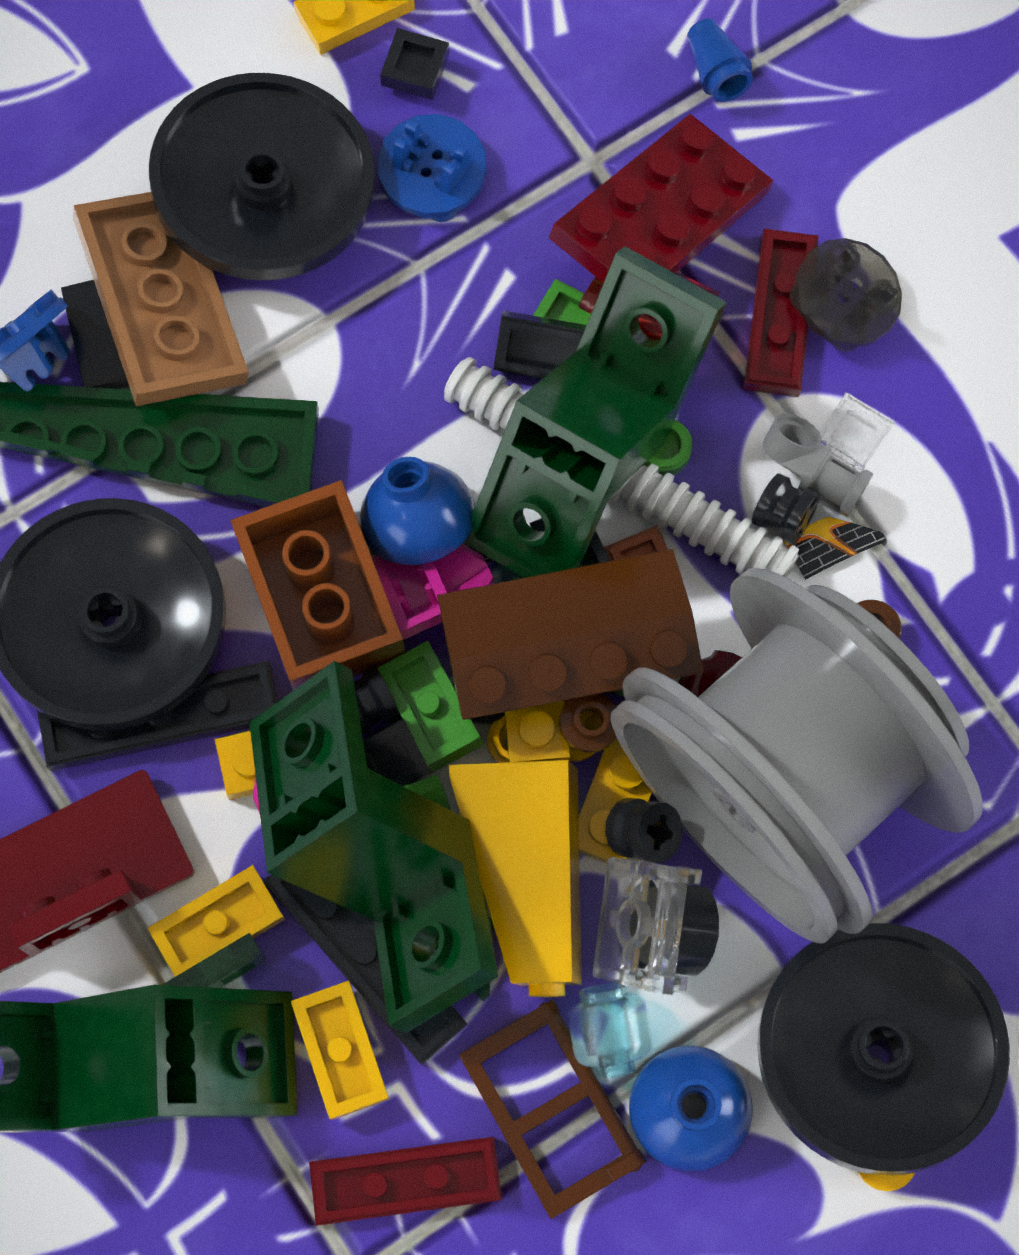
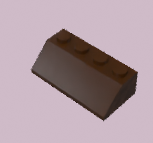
[437,549,704,720]

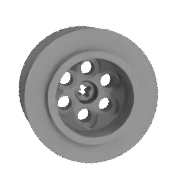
[610,568,983,943]

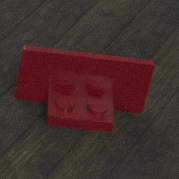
[0,770,195,973]

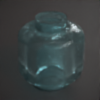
[567,982,653,1078]

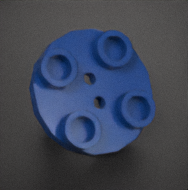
[377,114,487,222]
[0,289,71,391]

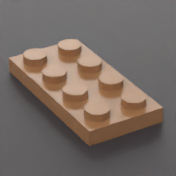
[73,192,249,406]

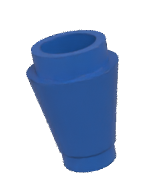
[687,18,753,102]

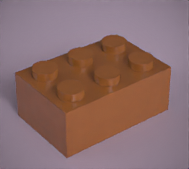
[230,480,405,690]

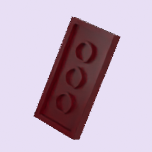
[549,114,774,283]

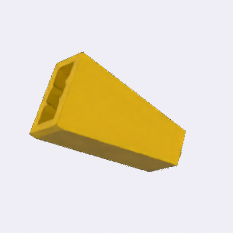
[449,760,582,997]

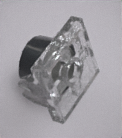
[592,856,719,995]

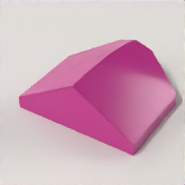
[371,543,494,640]

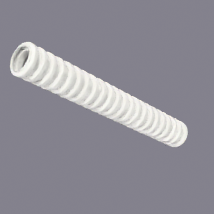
[444,357,799,578]

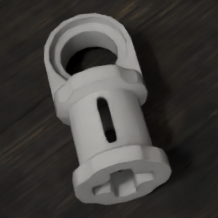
[762,414,874,518]

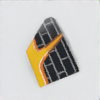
[783,516,885,580]

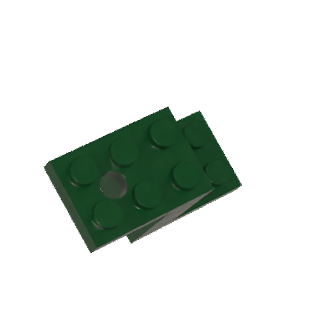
[464,247,727,578]
[249,661,498,1033]
[0,984,298,1133]

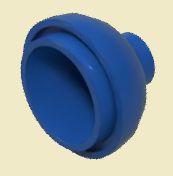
[360,457,475,565]
[629,1045,753,1172]

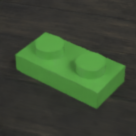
[378,641,484,773]

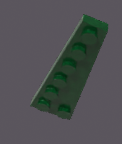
[0,382,319,507]

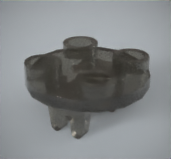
[790,238,902,352]

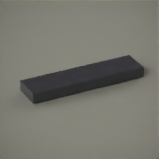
[37,661,278,771]
[263,875,468,1066]

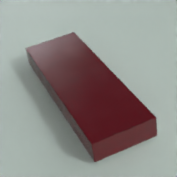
[743,229,819,397]
[309,1137,502,1226]

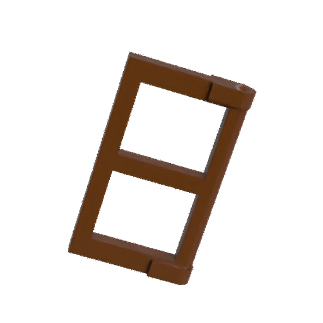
[459,999,647,1219]

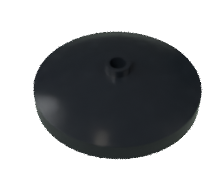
[149,72,375,280]
[0,498,226,731]
[757,923,1010,1176]

